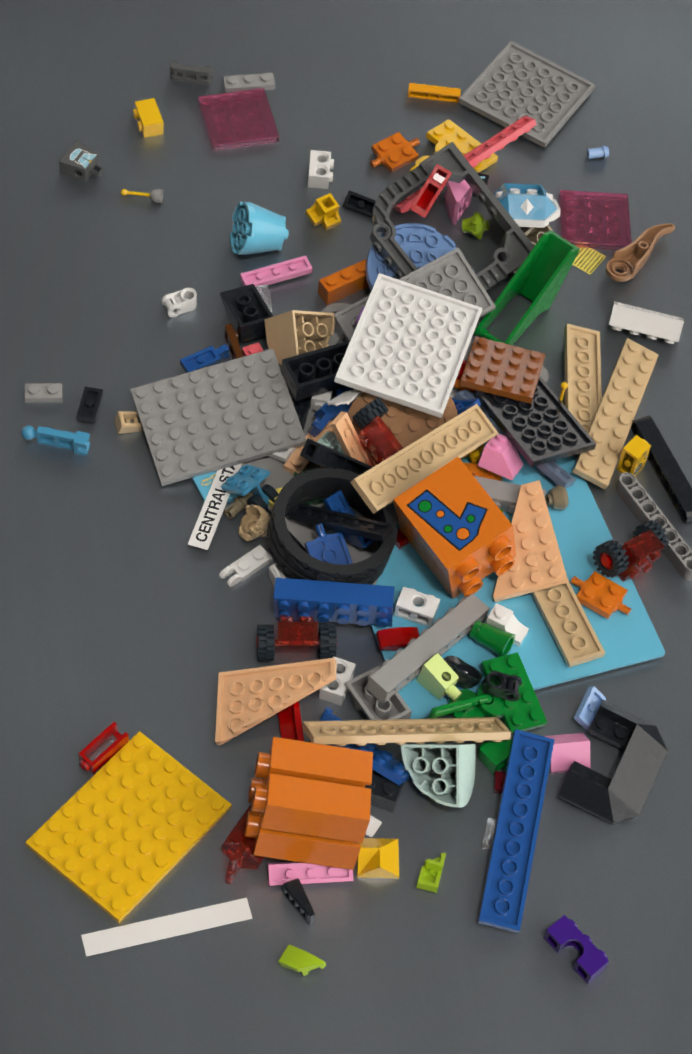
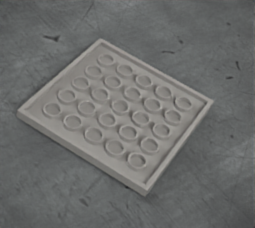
[459,41,595,148]

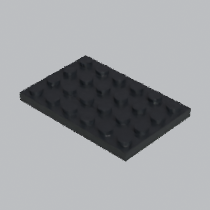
[475,376,596,467]

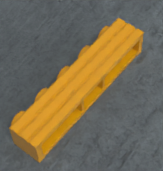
[407,83,461,103]

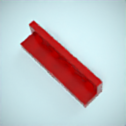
[277,701,304,741]

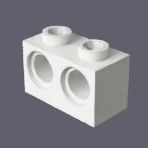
[308,150,334,189]
[318,656,356,706]

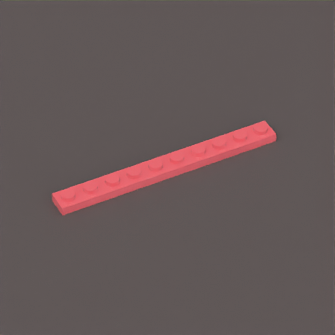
[393,116,537,213]

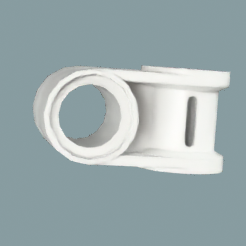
[161,288,197,317]

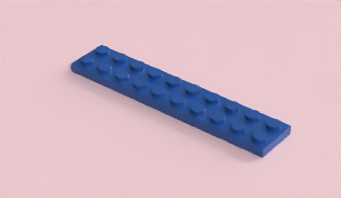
[477,729,555,933]

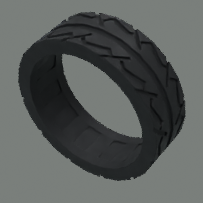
[267,468,398,585]

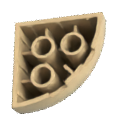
[265,310,335,365]

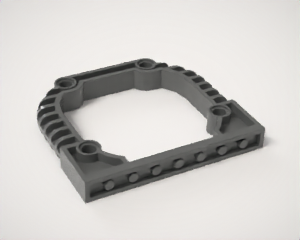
[370,142,534,291]

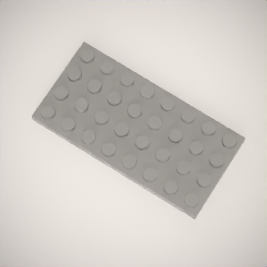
[334,247,496,341]

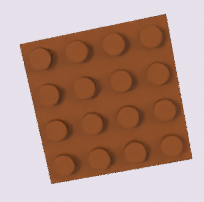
[460,336,546,404]

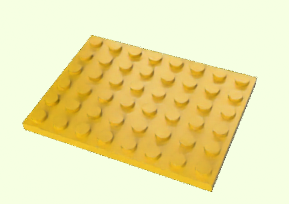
[25,731,232,923]

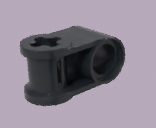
[481,671,522,701]

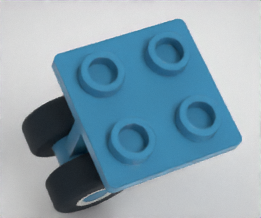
[221,464,279,513]

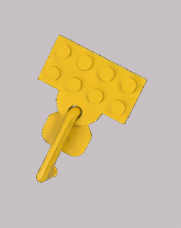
[409,119,498,173]

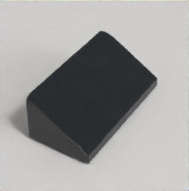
[343,190,376,218]

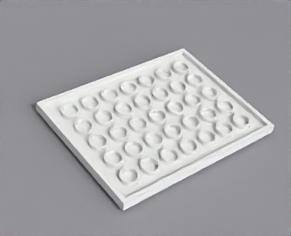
[334,273,483,418]

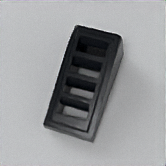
[282,878,315,925]

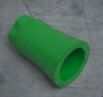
[470,621,516,657]

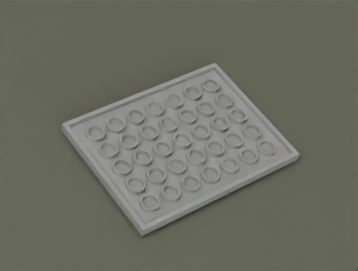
[130,348,306,486]

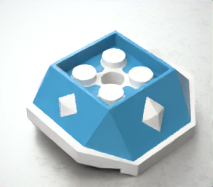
[493,183,561,228]

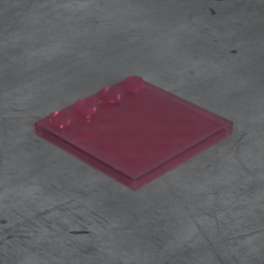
[198,88,280,151]
[559,190,632,250]

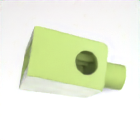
[416,653,462,702]

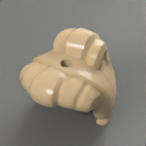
[238,505,270,541]

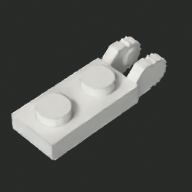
[219,545,272,587]

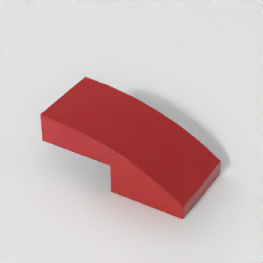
[376,627,419,651]

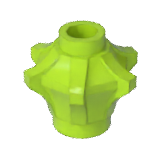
[462,212,489,239]

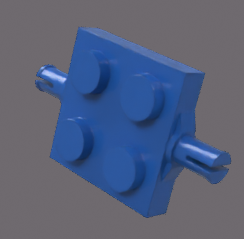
[304,523,353,565]

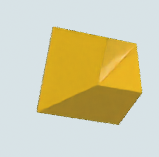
[357,838,399,879]

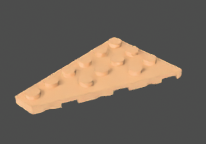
[493,480,568,602]
[215,658,337,745]

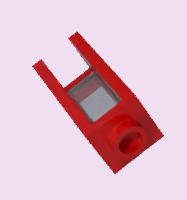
[78,722,129,775]

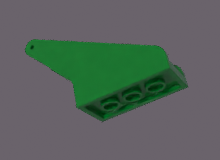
[474,231,580,346]

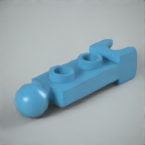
[21,425,90,456]

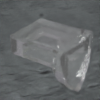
[481,818,496,849]

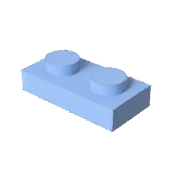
[574,686,606,730]

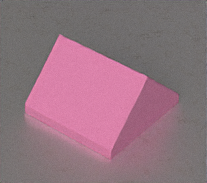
[544,733,591,774]

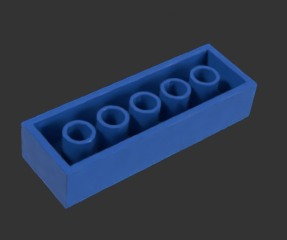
[273,578,394,627]

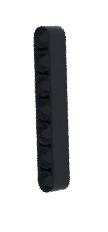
[631,416,692,523]

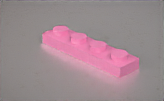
[240,256,313,288]
[268,862,353,886]

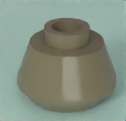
[545,485,569,510]

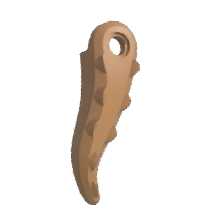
[605,223,675,282]

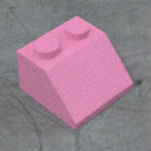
[444,180,473,225]
[478,434,524,480]

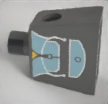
[59,141,104,181]

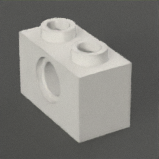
[394,587,440,628]

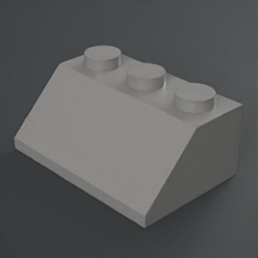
[345,666,412,720]

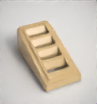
[114,411,143,434]

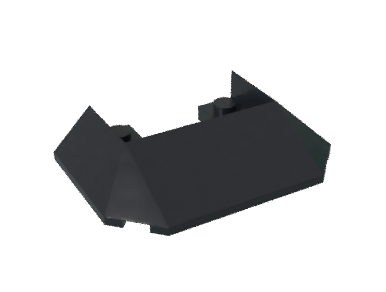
[557,699,668,824]

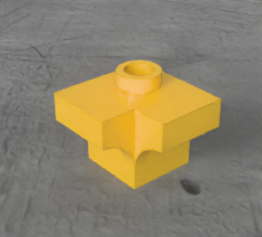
[305,193,342,230]

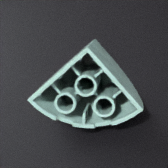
[401,744,475,808]

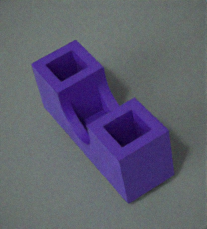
[543,915,609,984]

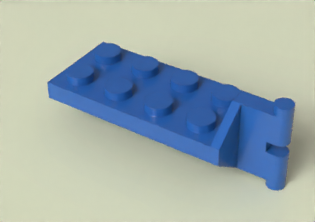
[309,707,411,785]

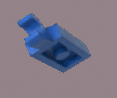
[180,344,230,373]

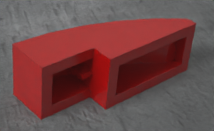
[410,164,452,218]

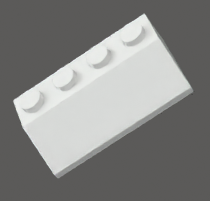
[609,301,684,344]

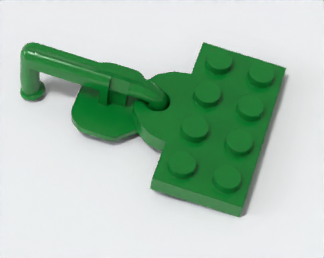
[425,652,548,735]

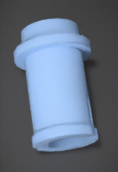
[587,145,609,159]

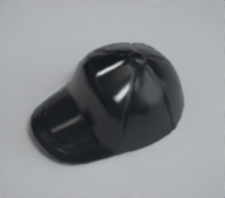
[444,656,483,688]

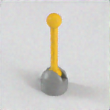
[121,189,163,203]

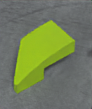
[416,853,446,893]
[278,944,326,976]

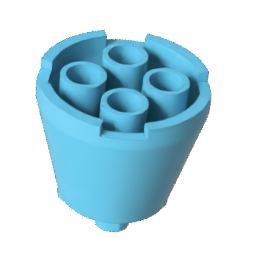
[230,202,289,255]

